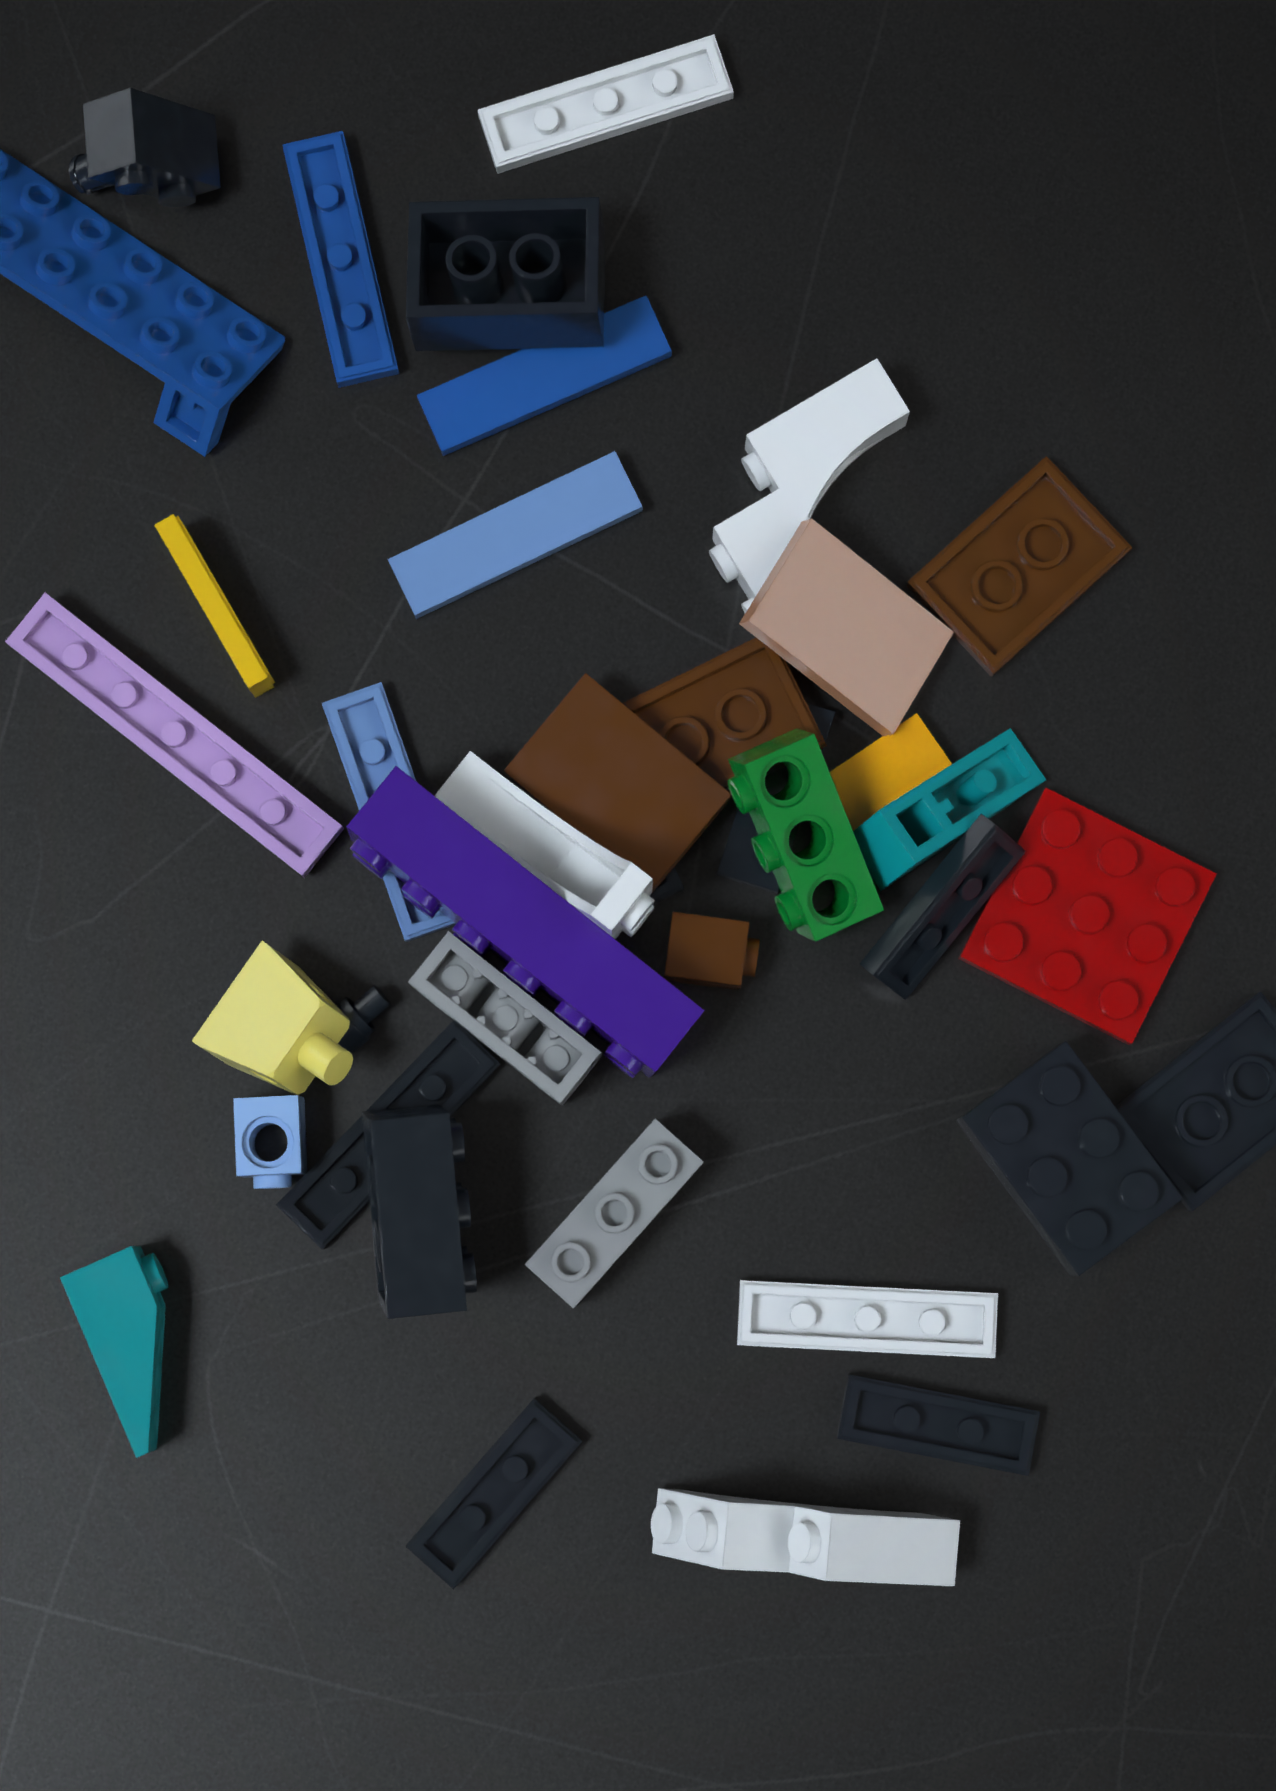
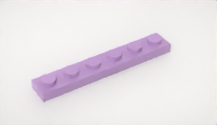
[5,593,344,878]

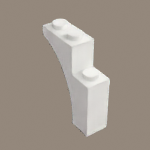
[709,358,910,613]
[435,751,655,939]
[651,1488,960,1586]

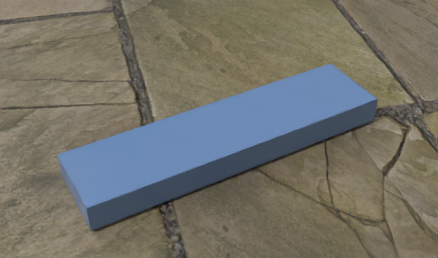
[388,451,643,619]
[322,682,456,942]

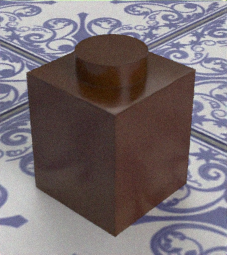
[664,912,760,990]

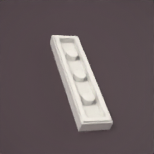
[478,35,734,174]
[737,1280,998,1358]

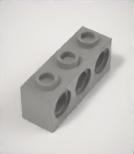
[408,931,602,1106]
[525,1119,704,1308]

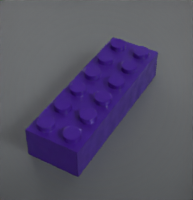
[346,766,705,1078]

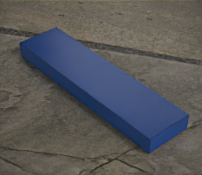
[282,131,399,388]
[417,295,672,456]

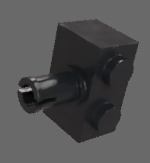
[69,88,221,207]

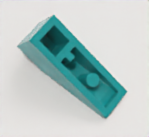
[853,728,1046,891]
[60,1246,169,1458]

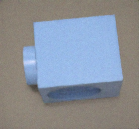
[233,1095,307,1189]

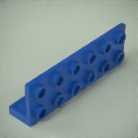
[0,149,285,457]

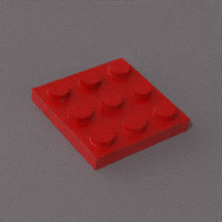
[958,788,1217,1045]

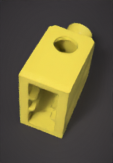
[192,941,353,1095]

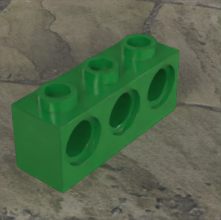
[728,728,884,942]

